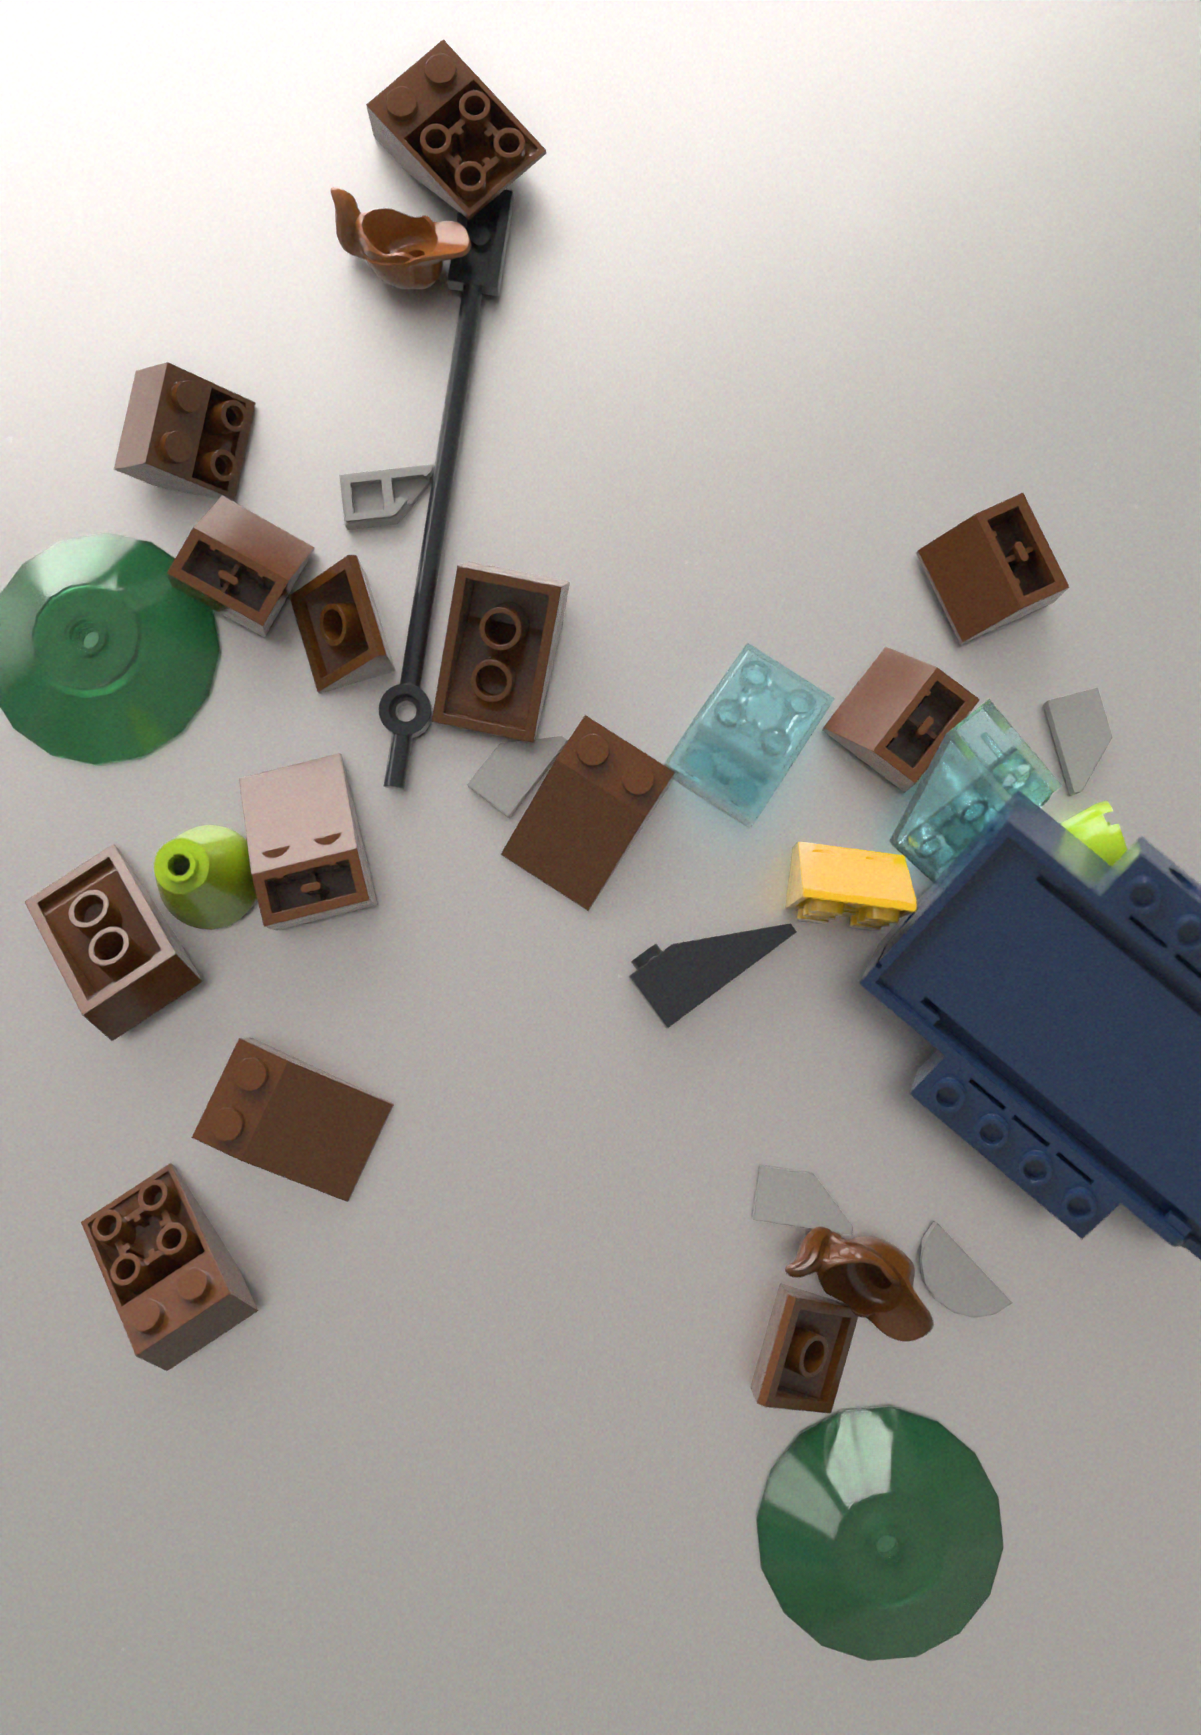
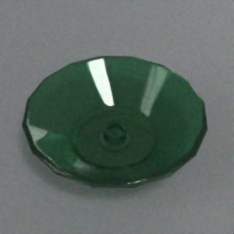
[0,532,220,765]
[756,1406,1004,1661]

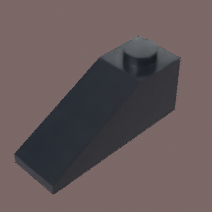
[628,923,797,1028]

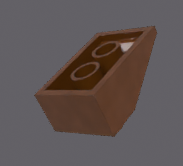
[431,561,570,743]
[501,715,675,911]
[25,844,203,1041]
[192,1038,394,1202]

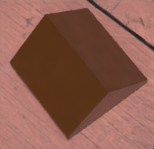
[289,555,396,693]
[750,1283,858,1414]

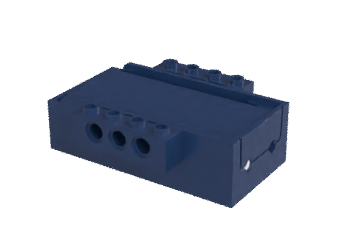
[859,790,1201,1260]

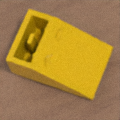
[785,842,917,930]

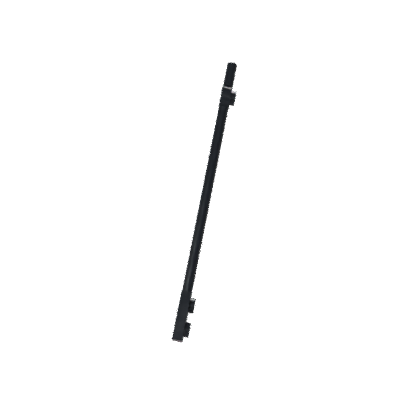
[379,189,514,790]

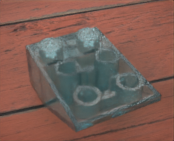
[664,642,835,829]
[889,699,1062,883]

